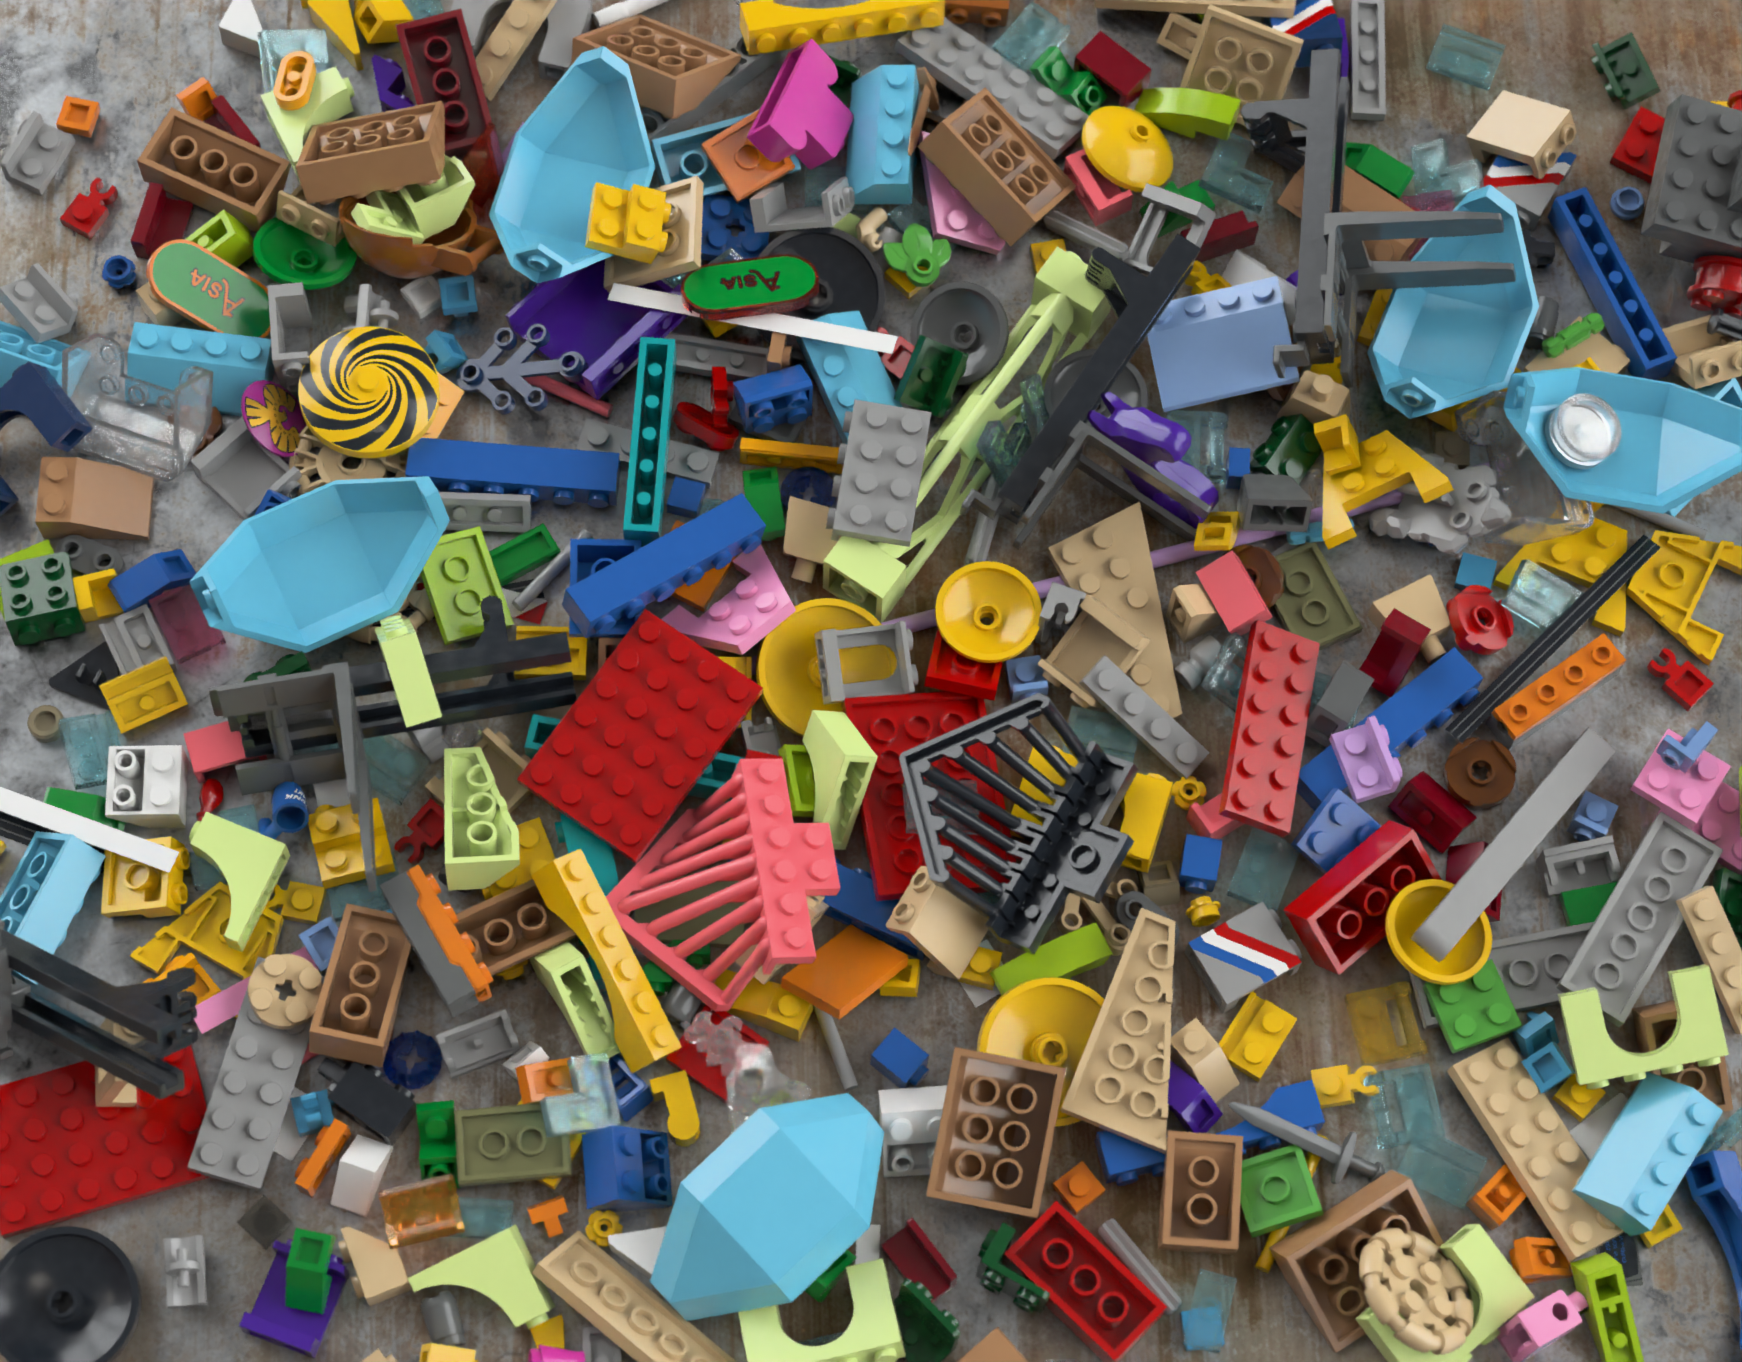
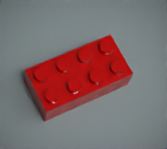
[1283,820,1442,975]
[1001,1201,1167,1362]

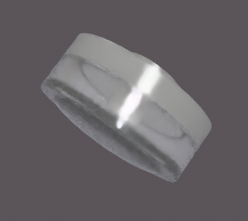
[1545,393,1621,469]

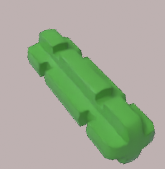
[1541,313,1605,358]

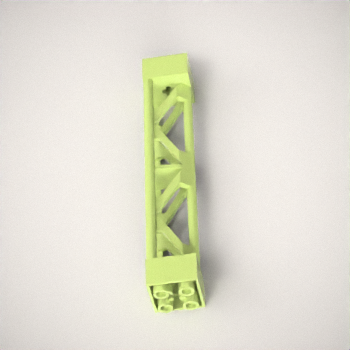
[823,246,1111,623]

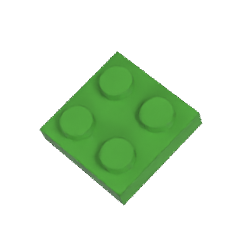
[1423,959,1522,1054]
[1240,1144,1324,1238]

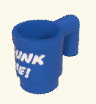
[258,781,309,840]

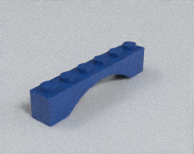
[1094,1080,1325,1186]
[1685,1150,1742,1350]

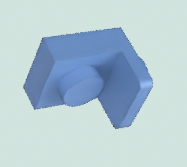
[1004,655,1049,704]
[1656,721,1718,773]
[1566,791,1619,842]
[298,916,339,976]

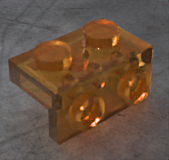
[378,1174,465,1250]

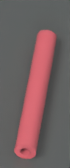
[523,376,613,418]

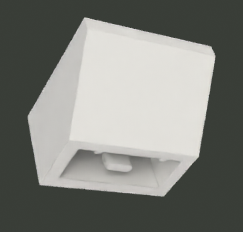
[105,745,189,828]
[878,1085,947,1178]

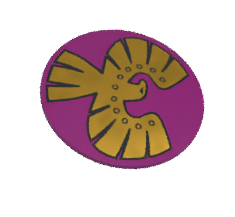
[241,380,307,457]

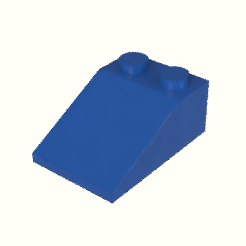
[569,539,642,638]

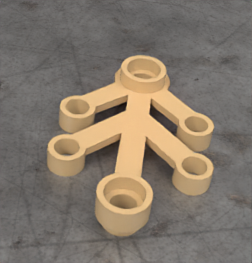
[1057,879,1138,956]

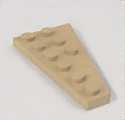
[1047,501,1182,720]
[1060,908,1176,1154]

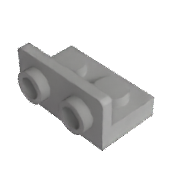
[0,111,76,196]
[0,263,78,343]

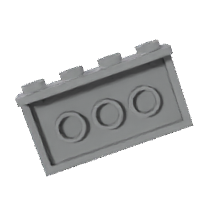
[826,399,931,547]

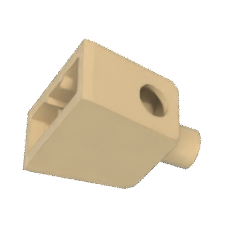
[1276,370,1351,424]
[783,496,841,584]
[1367,574,1451,665]

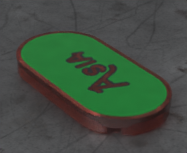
[681,254,819,321]

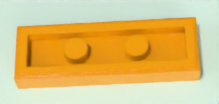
[740,437,844,474]

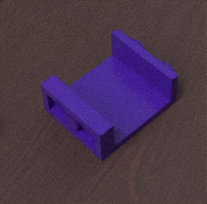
[239,1239,350,1359]

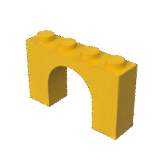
[1010,745,1173,873]

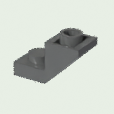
[1305,660,1374,748]

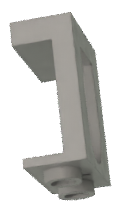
[1124,183,1216,288]
[814,621,918,705]

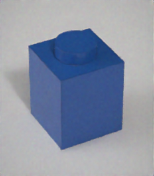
[1178,834,1222,894]
[870,1027,929,1089]

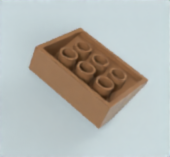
[571,14,741,119]
[918,88,1077,246]
[295,101,445,205]
[926,1047,1066,1218]
[1269,1169,1447,1353]

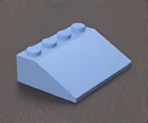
[1147,276,1300,412]

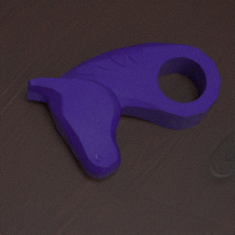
[1087,392,1219,529]

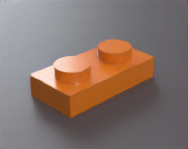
[516,1055,589,1104]
[294,1119,352,1198]

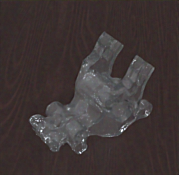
[683,1011,811,1134]

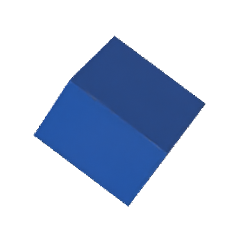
[1225,447,1250,489]
[666,476,706,519]

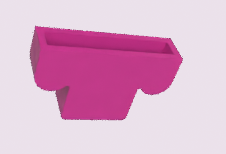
[746,39,854,170]

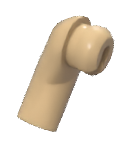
[856,207,887,253]

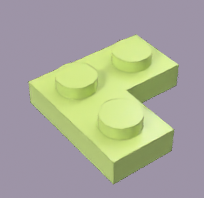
[351,190,425,244]

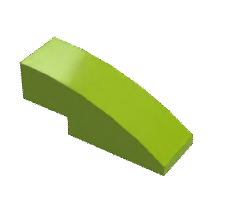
[1134,87,1241,141]
[990,922,1113,996]

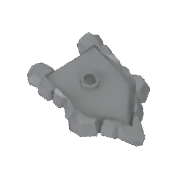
[1369,448,1511,554]

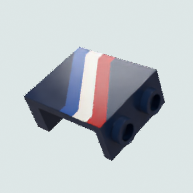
[1261,0,1343,68]

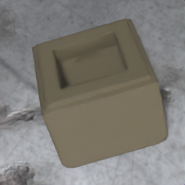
[1137,860,1180,906]

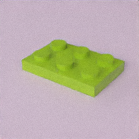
[420,526,514,645]

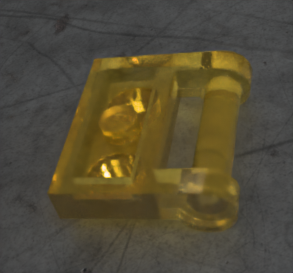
[1344,981,1428,1066]

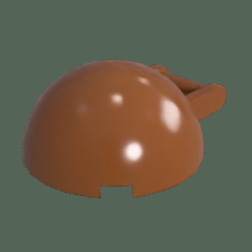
[339,190,504,279]

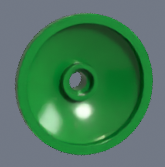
[253,217,357,290]

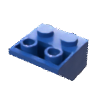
[733,364,813,433]
[582,1125,673,1212]

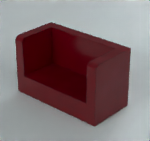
[1073,31,1152,108]
[1359,608,1431,697]

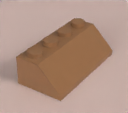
[137,107,291,233]
[1277,164,1421,261]
[454,879,578,976]

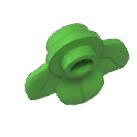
[883,223,951,287]

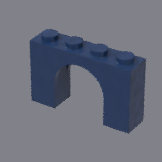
[0,361,93,517]

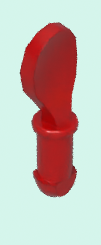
[196,778,224,821]

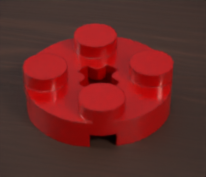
[1446,585,1514,655]

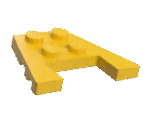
[1322,430,1454,550]
[1493,504,1627,637]
[1626,530,1742,666]
[130,881,284,1020]

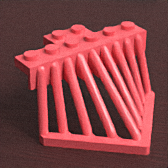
[606,759,841,1011]

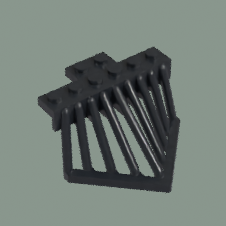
[899,693,1139,955]

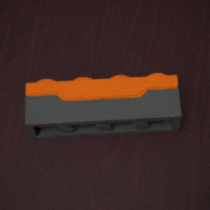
[1486,633,1626,751]
[379,864,494,1018]

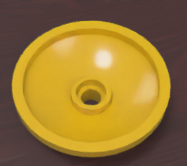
[1082,106,1173,192]
[935,561,1042,663]
[1385,879,1492,985]

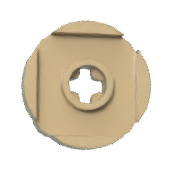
[247,954,322,1030]

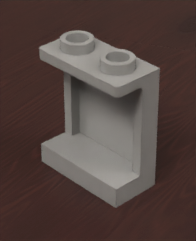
[190,416,302,520]

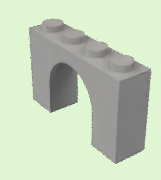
[450,0,593,82]

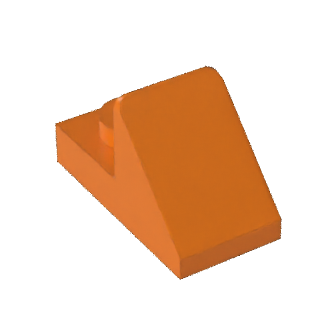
[1465,1163,1527,1231]
[1509,1237,1573,1285]

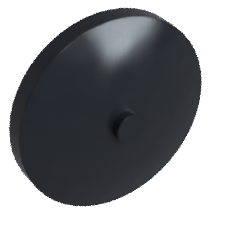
[748,227,885,363]
[0,1226,142,1362]

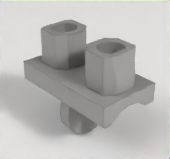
[342,284,399,331]
[164,1235,207,1309]

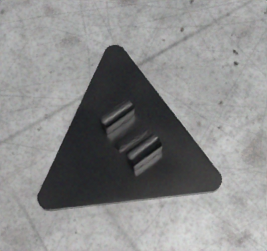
[49,641,119,711]

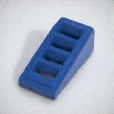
[582,1054,653,1122]

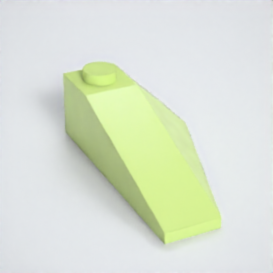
[396,155,475,239]
[444,747,520,891]

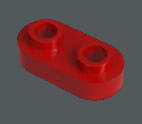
[672,402,739,451]

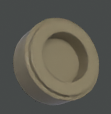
[27,705,66,743]

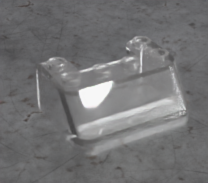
[62,333,213,482]
[1454,391,1594,546]

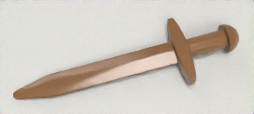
[908,67,940,156]

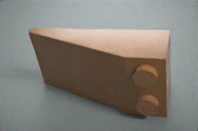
[309,903,412,1067]

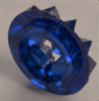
[780,467,836,510]
[383,1030,442,1090]

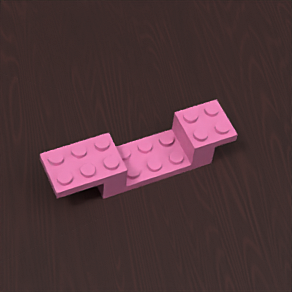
[1630,729,1742,875]

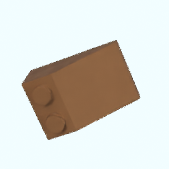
[35,457,154,540]
[1632,1000,1733,1112]
[1158,1130,1243,1255]

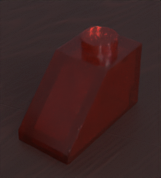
[462,121,504,208]

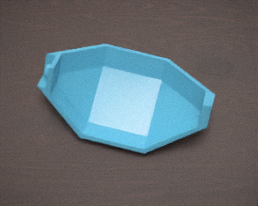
[489,46,655,283]
[1367,185,1539,419]
[1503,367,1742,514]
[189,476,450,653]
[650,1093,884,1321]

